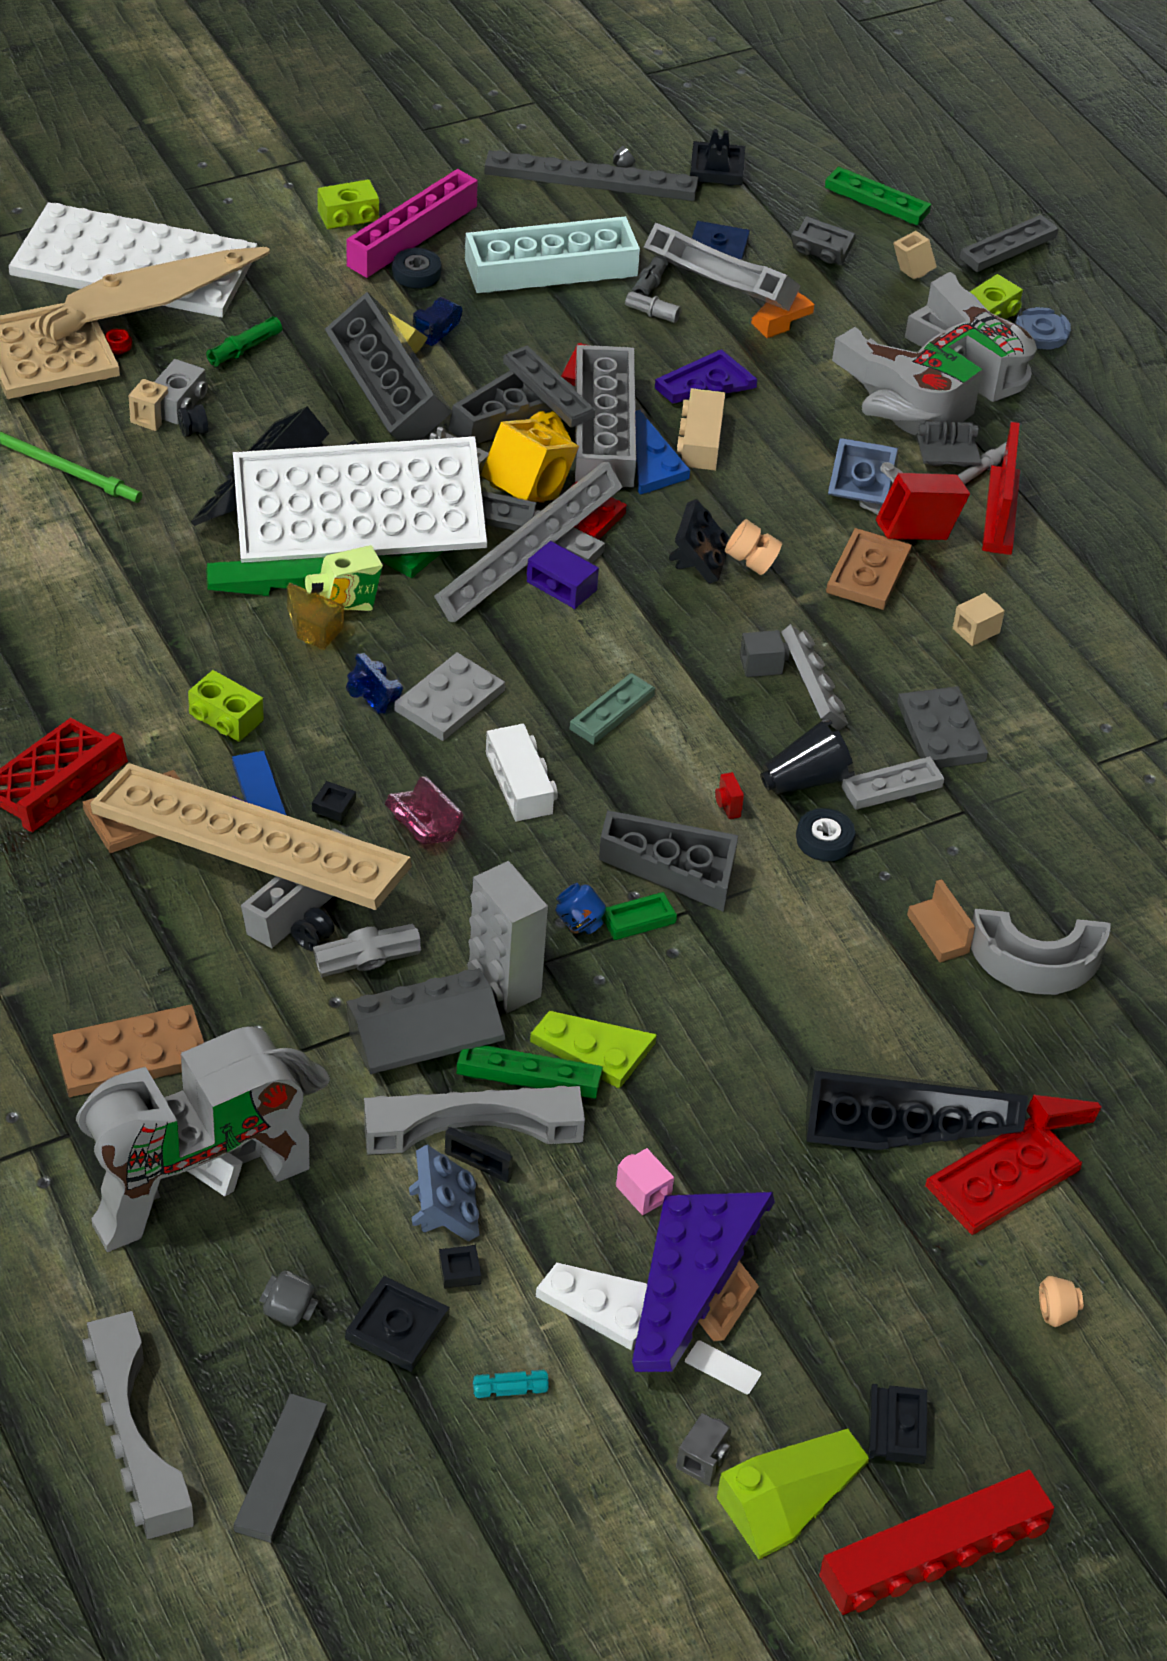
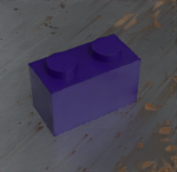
[527,541,599,609]

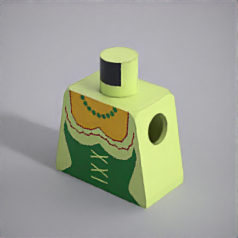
[305,545,383,611]

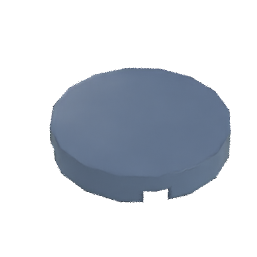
[1015,307,1071,350]

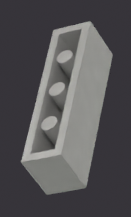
[241,828,348,948]

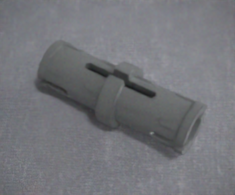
[632,256,668,296]

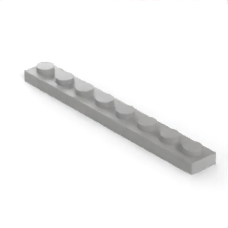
[434,462,622,622]

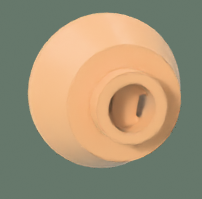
[1039,1276,1083,1327]

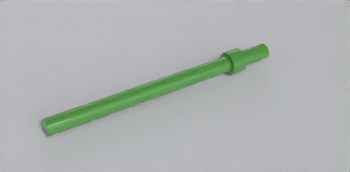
[0,431,142,503]

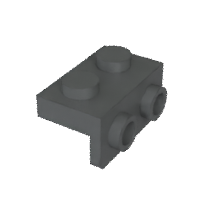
[791,216,856,265]

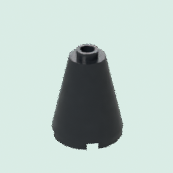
[760,719,855,794]

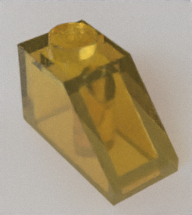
[287,583,344,650]

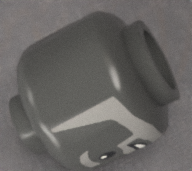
[259,1270,319,1327]

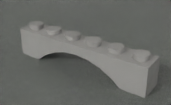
[643,223,801,311]
[364,1086,585,1155]
[82,1311,194,1540]

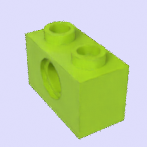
[317,179,379,229]
[970,274,1023,320]

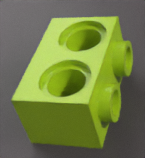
[188,670,264,742]

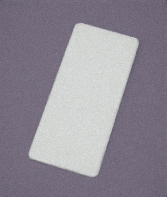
[685,1340,761,1395]

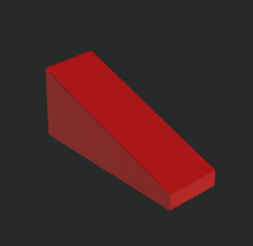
[1026,1095,1101,1131]

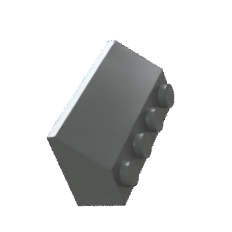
[346,968,505,1074]

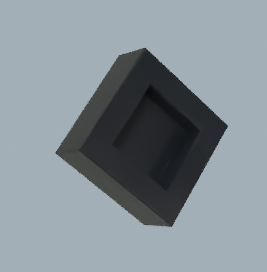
[312,781,356,822]
[438,1245,481,1289]

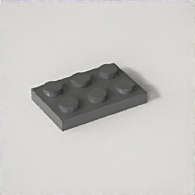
[897,686,988,768]

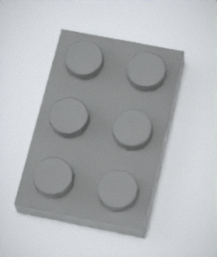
[395,652,505,741]

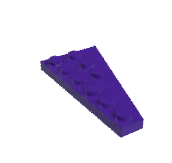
[632,1192,775,1372]

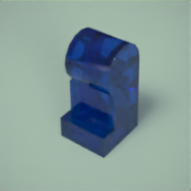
[413,297,463,347]

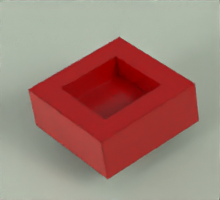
[715,772,744,819]

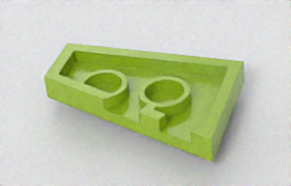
[530,1011,657,1089]

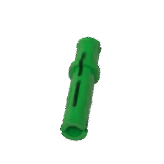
[206,316,282,367]

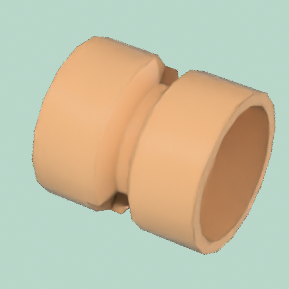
[725,519,782,575]

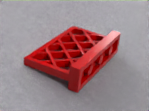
[982,422,1020,555]
[0,718,128,833]

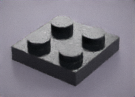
[345,1276,450,1372]

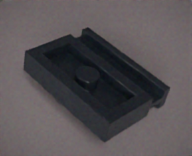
[868,1383,927,1464]

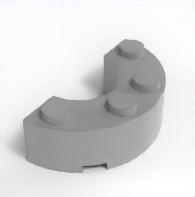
[971,909,1111,995]

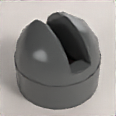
[613,145,636,168]

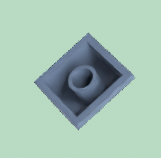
[828,438,899,505]

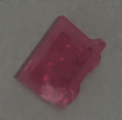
[385,776,464,844]

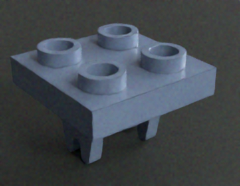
[409,1144,480,1241]

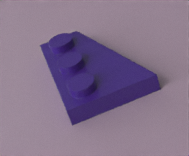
[655,349,757,403]

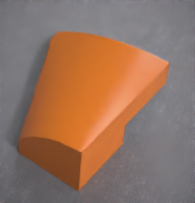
[751,292,815,338]

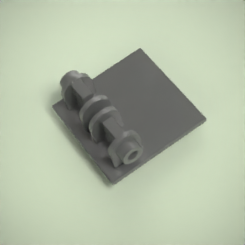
[916,421,982,467]

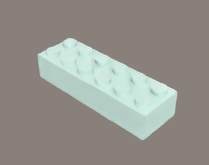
[465,216,640,293]

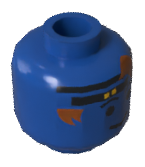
[555,883,606,934]

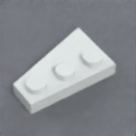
[536,1263,647,1351]

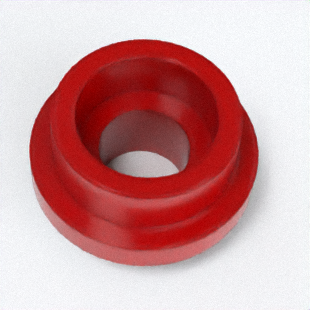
[105,329,132,355]

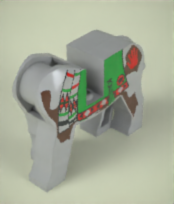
[832,272,1037,435]
[76,1027,330,1252]

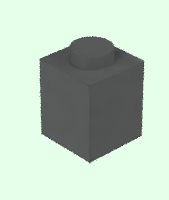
[740,630,789,677]

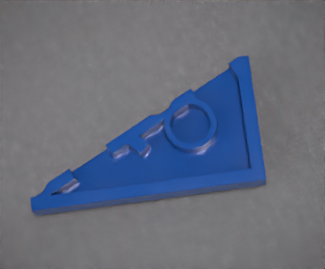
[635,410,690,495]

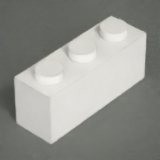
[486,724,558,822]

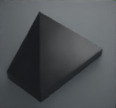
[445,1127,513,1183]

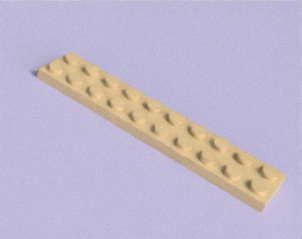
[90,763,412,910]

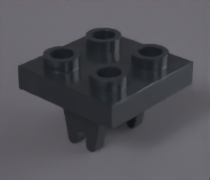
[690,129,745,186]
[669,499,729,584]

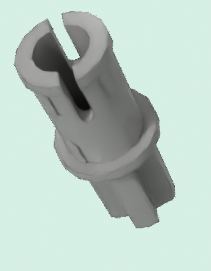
[625,292,681,324]

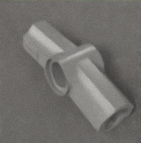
[313,924,421,978]

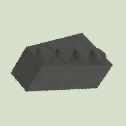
[449,370,575,444]
[599,810,739,912]

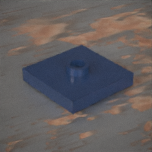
[692,221,750,260]

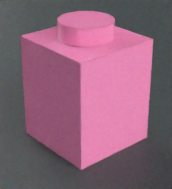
[616,1148,674,1216]

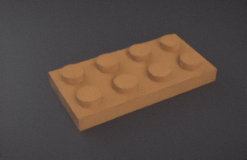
[53,1004,204,1097]

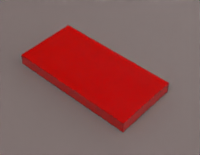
[925,1117,1082,1235]

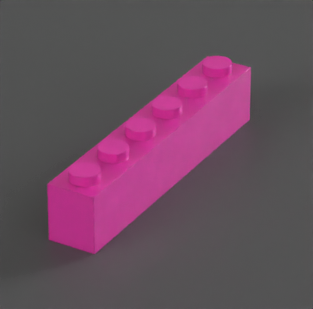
[347,169,478,278]

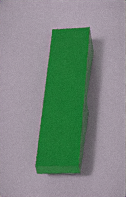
[206,557,324,596]

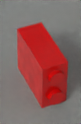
[875,473,970,540]

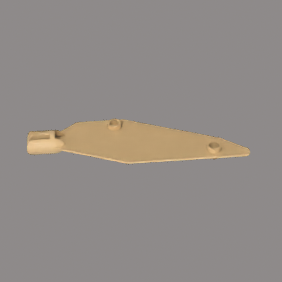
[35,247,270,342]

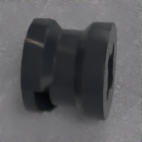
[177,404,208,438]
[291,907,335,951]

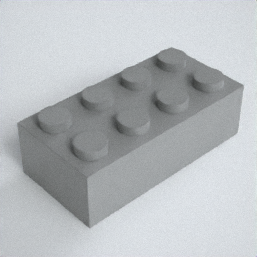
[467,861,548,1014]

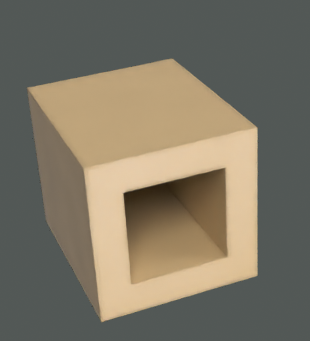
[893,231,937,280]
[953,593,1005,646]

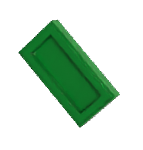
[602,892,677,940]

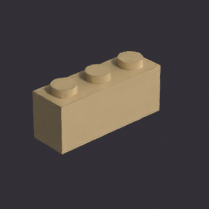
[677,388,725,470]

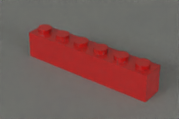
[819,1470,1055,1616]

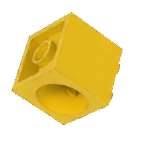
[480,419,579,503]

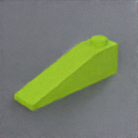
[717,1429,869,1559]

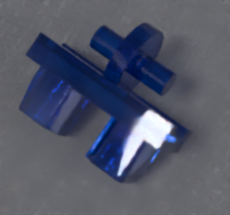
[346,653,403,714]

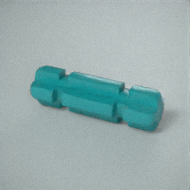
[473,1370,549,1398]

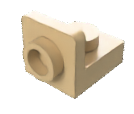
[128,379,168,431]

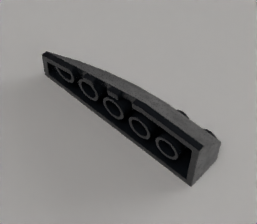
[190,406,330,526]
[806,1066,1028,1150]

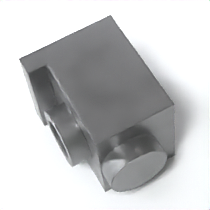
[676,1413,731,1486]

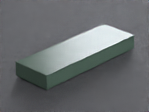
[569,673,655,745]

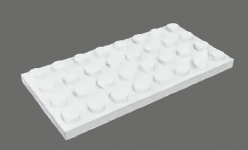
[9,202,257,318]
[233,436,487,563]

